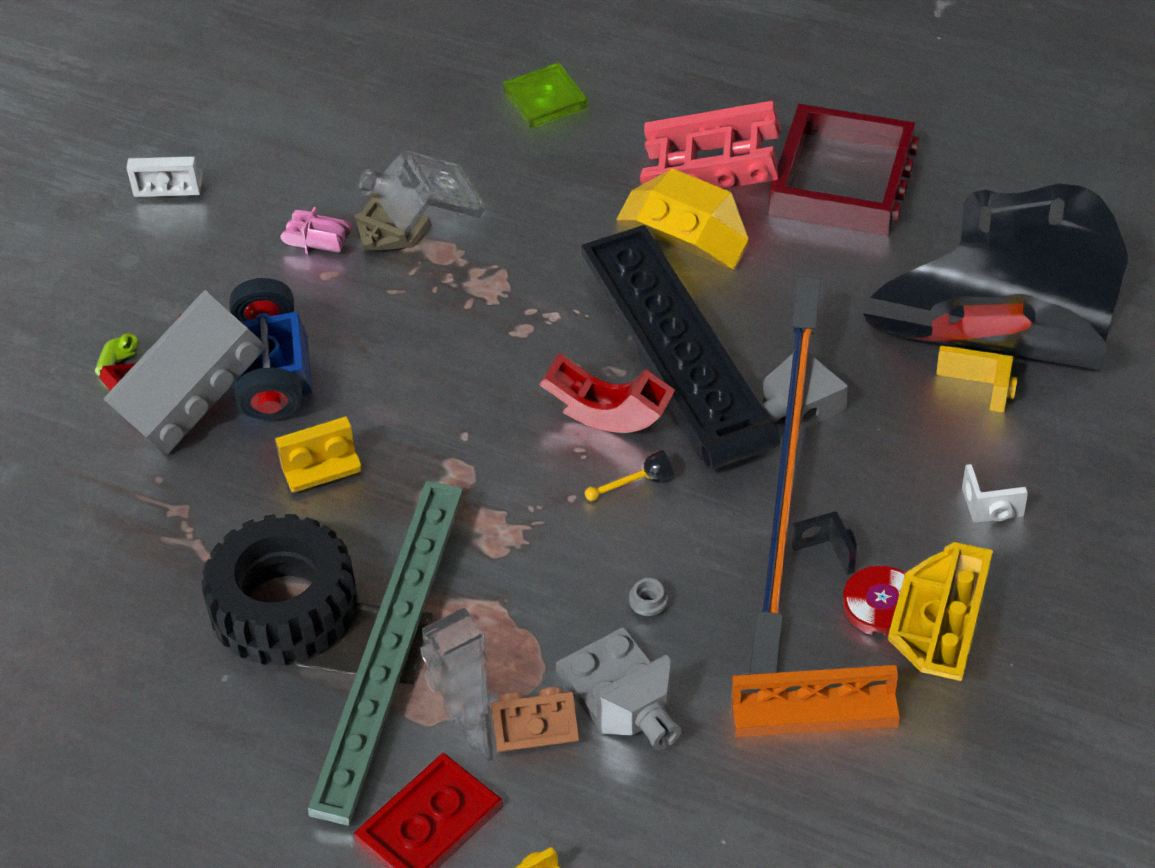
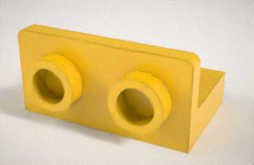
[275,416,362,493]

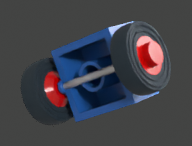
[229,278,312,420]

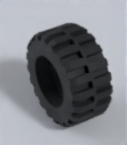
[201,514,358,666]

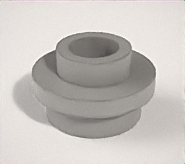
[629,578,668,616]

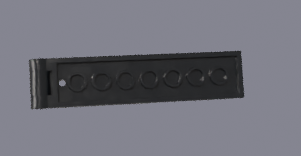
[581,225,780,471]

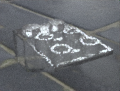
[420,607,493,762]

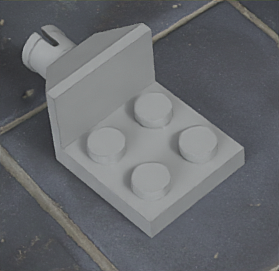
[555,627,681,750]

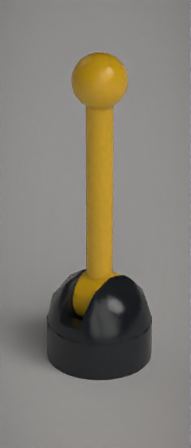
[585,450,674,501]

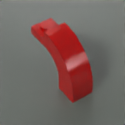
[539,353,675,433]

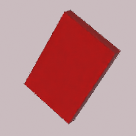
[353,752,503,868]

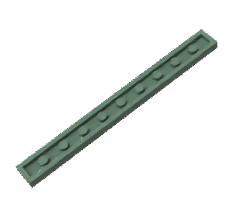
[308,480,463,826]

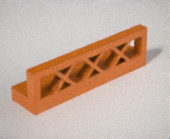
[731,665,900,738]

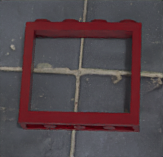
[768,103,920,236]

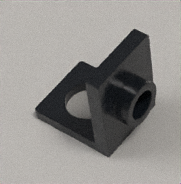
[792,511,857,575]

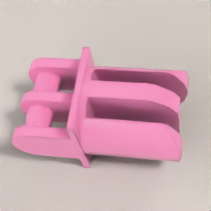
[281,207,352,254]

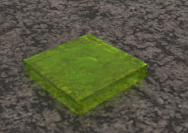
[502,62,588,128]

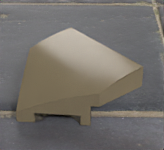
[354,195,432,250]

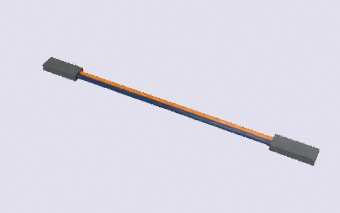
[750,276,821,674]

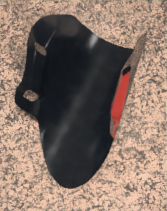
[863,183,1128,370]

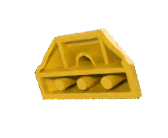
[616,168,750,271]
[888,542,993,681]

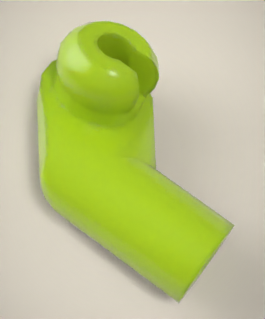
[95,333,139,376]

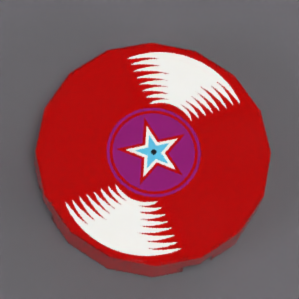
[842,566,905,636]

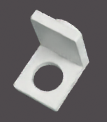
[962,464,1028,523]

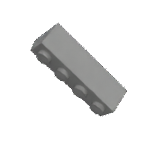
[103,290,267,454]

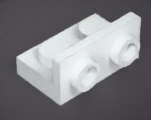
[126,156,203,197]

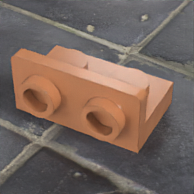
[491,687,579,754]

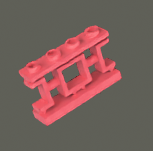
[640,100,781,189]

